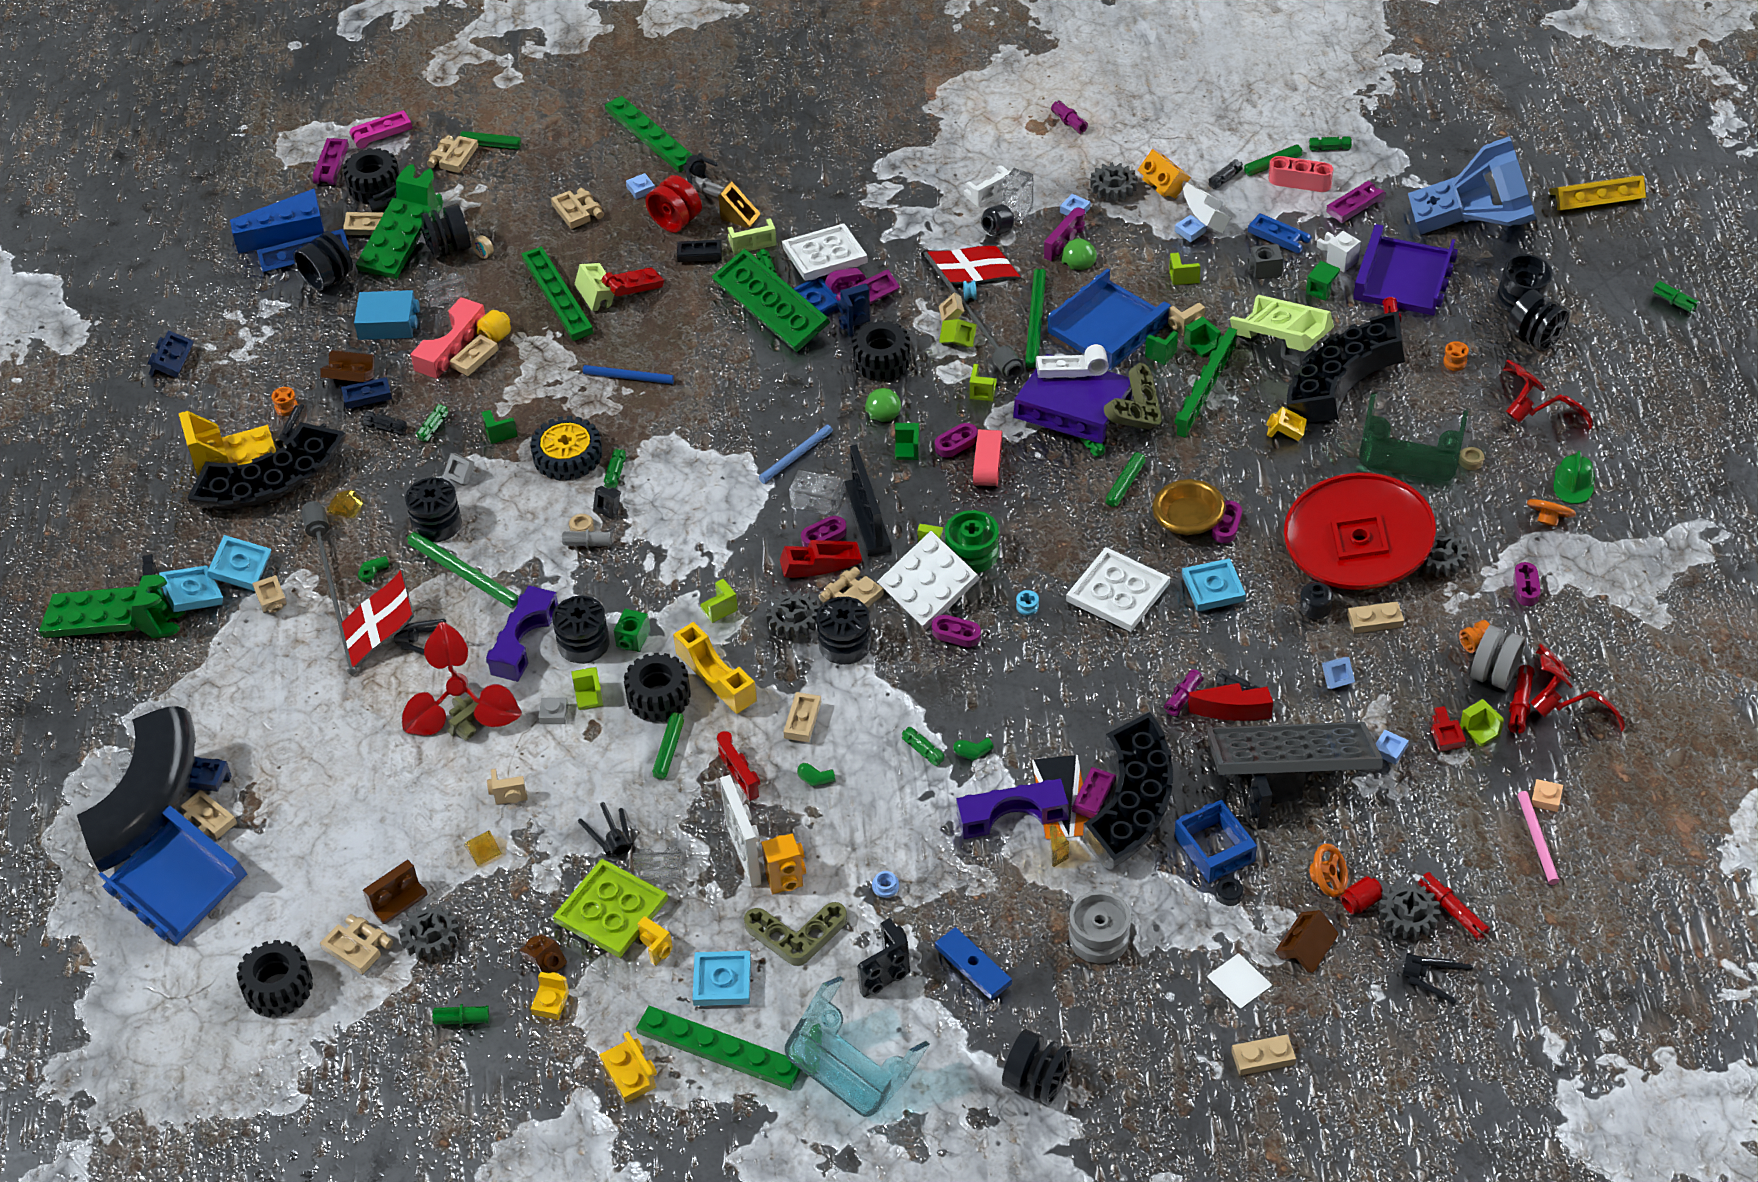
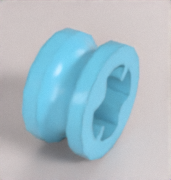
[963,280,977,301]
[1016,590,1039,615]

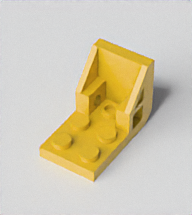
[178,411,276,476]

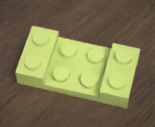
[1230,295,1334,352]

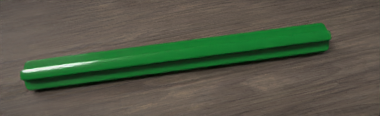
[1025,268,1046,369]
[407,532,519,608]

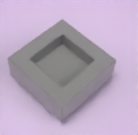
[443,453,475,484]
[538,698,568,724]

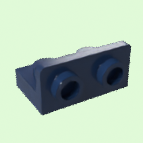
[838,283,870,337]
[147,330,194,378]
[188,756,232,792]

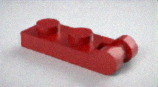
[601,267,665,296]
[716,731,761,801]

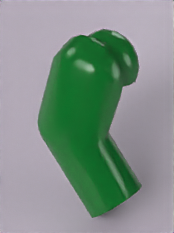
[358,556,390,582]
[953,738,994,760]
[797,763,836,787]

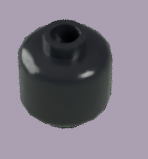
[981,204,1014,236]
[1299,582,1333,619]

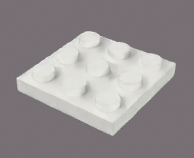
[782,224,868,281]
[877,531,980,630]
[1066,547,1170,632]
[720,775,764,888]

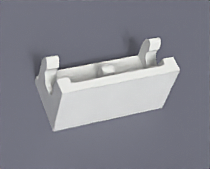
[963,165,1013,208]

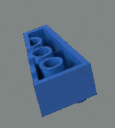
[230,189,324,254]

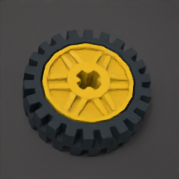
[530,416,602,481]

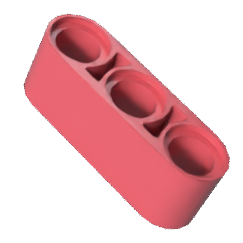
[1268,156,1333,192]
[973,429,1003,487]

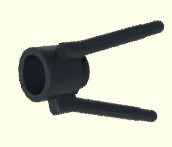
[683,153,718,186]
[368,185,396,213]
[275,404,326,449]
[394,619,446,655]
[578,802,633,857]
[1403,953,1473,1004]

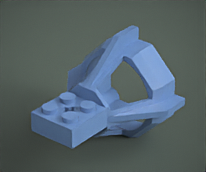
[1408,136,1537,235]

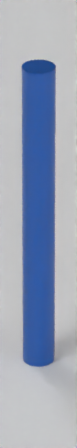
[583,365,674,384]

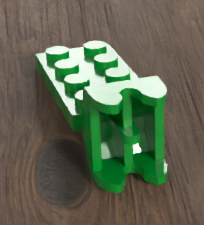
[355,164,443,280]
[39,575,185,638]

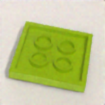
[553,858,668,958]

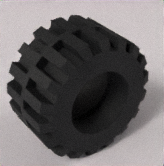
[343,148,400,203]
[852,320,911,381]
[624,653,691,722]
[236,940,313,1017]

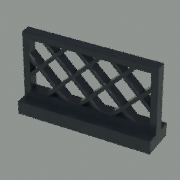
[844,444,892,557]

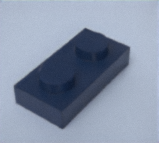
[341,377,392,409]

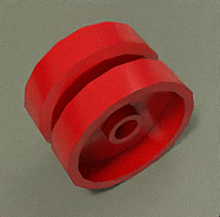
[645,175,702,233]

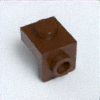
[519,934,567,973]

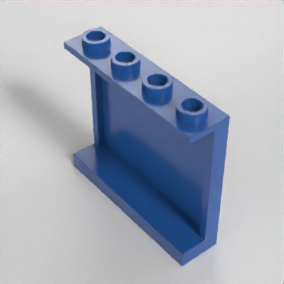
[1047,268,1171,370]
[98,806,248,945]

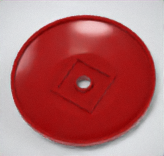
[1284,473,1436,590]

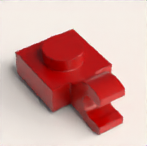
[1431,706,1466,752]

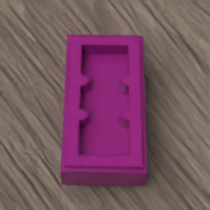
[1072,767,1116,818]

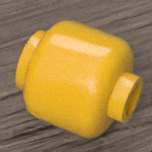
[477,310,511,343]

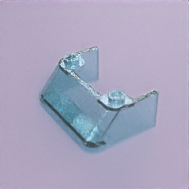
[785,976,930,1117]

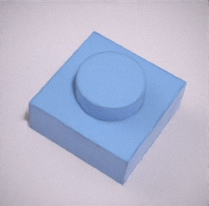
[626,173,655,199]
[1060,194,1091,216]
[1175,215,1207,242]
[1322,657,1355,689]
[1375,730,1409,765]

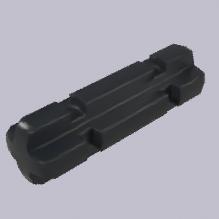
[1208,159,1243,189]
[362,411,408,434]
[1215,669,1260,691]

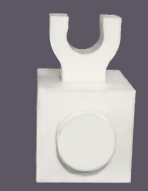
[1317,231,1361,272]

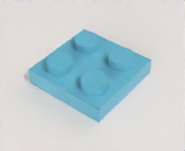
[207,535,272,591]
[1182,558,1246,611]
[159,565,223,612]
[693,951,751,1006]

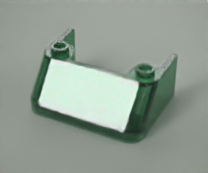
[1359,391,1470,481]

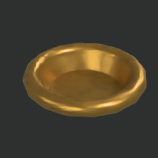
[1152,479,1226,535]

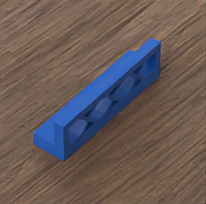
[256,229,349,272]

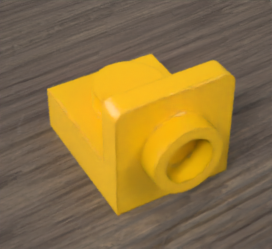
[1266,407,1307,441]
[637,916,673,966]
[531,972,569,1020]

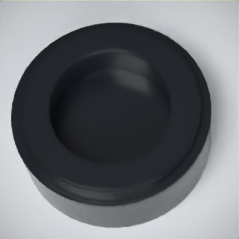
[1216,878,1244,906]

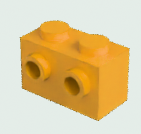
[1137,149,1191,199]
[761,833,806,895]

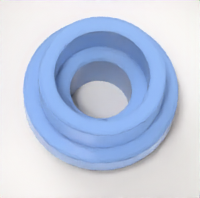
[872,871,899,898]

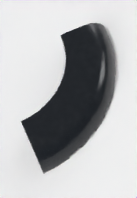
[1287,311,1405,422]
[187,422,346,509]
[77,706,196,872]
[1083,712,1173,870]

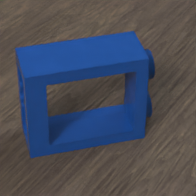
[1174,799,1257,883]

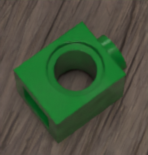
[613,608,651,652]

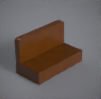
[1274,910,1339,973]

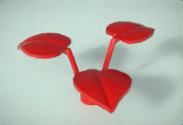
[1503,359,1593,429]
[402,622,522,736]
[1530,643,1625,732]

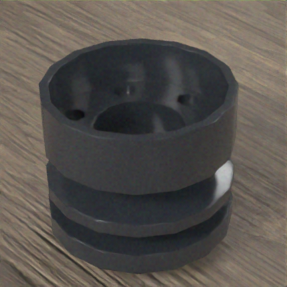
[421,203,471,258]
[293,231,353,291]
[1496,254,1553,313]
[1507,289,1570,351]
[405,477,462,543]
[552,595,610,664]
[817,596,871,665]
[1002,1029,1072,1105]

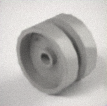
[1470,625,1526,690]
[1069,891,1131,964]

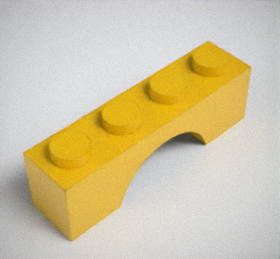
[673,621,757,714]

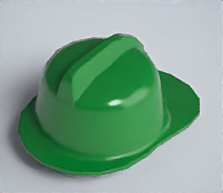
[1553,451,1595,504]

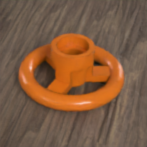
[1527,499,1576,527]
[1309,843,1348,898]

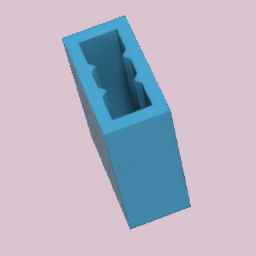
[354,290,420,340]

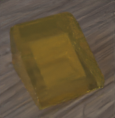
[327,490,363,518]
[1049,825,1069,867]
[464,830,502,866]

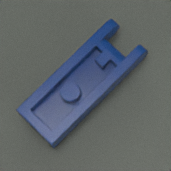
[1248,213,1312,253]

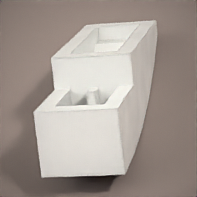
[1182,181,1231,233]

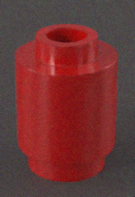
[1340,876,1383,915]

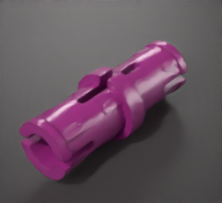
[1051,100,1088,134]
[1164,669,1204,716]

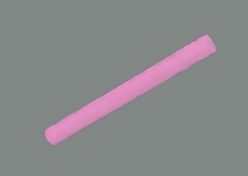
[1517,791,1559,885]

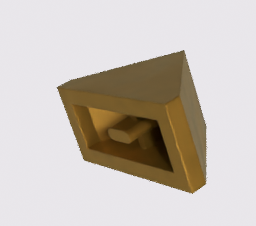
[718,181,761,228]

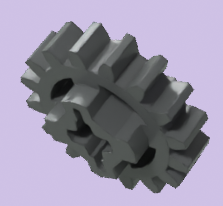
[1090,162,1138,201]
[1419,529,1468,577]
[766,590,820,639]
[1378,882,1441,939]
[398,904,460,961]

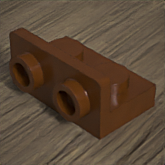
[320,350,375,382]
[363,859,428,924]

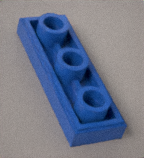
[935,927,1012,1000]

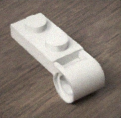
[1036,344,1109,379]

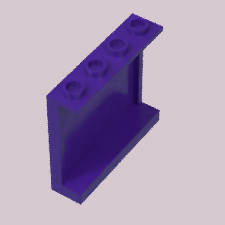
[1353,224,1458,316]
[1013,354,1133,444]

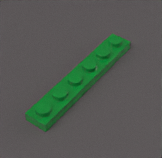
[605,96,693,173]
[521,246,594,341]
[1175,327,1237,438]
[636,1005,803,1091]

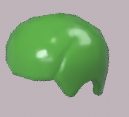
[1061,238,1097,270]
[865,388,901,422]

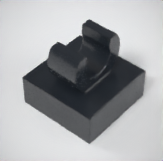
[593,486,621,519]

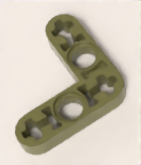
[1104,363,1162,429]
[744,902,847,966]

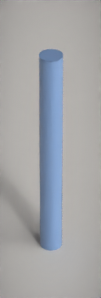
[759,424,833,484]

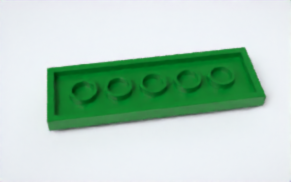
[711,248,830,352]

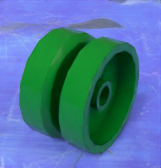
[945,510,999,573]

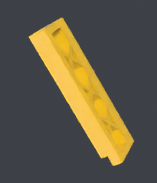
[1549,175,1646,210]

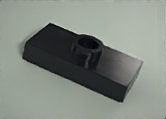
[677,240,722,262]

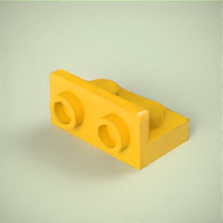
[599,1031,657,1103]

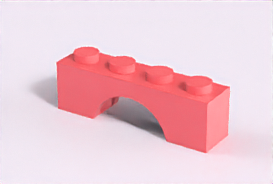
[410,297,485,379]

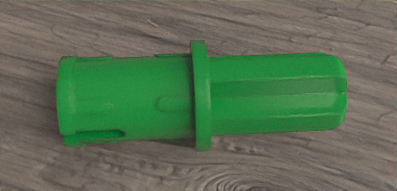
[1653,281,1699,314]
[432,1004,489,1027]

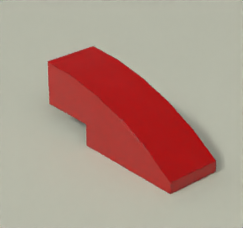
[780,540,862,578]
[1187,683,1273,721]

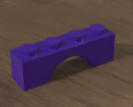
[486,585,558,682]
[956,779,1068,839]

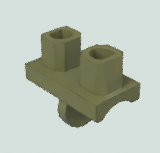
[447,696,485,741]

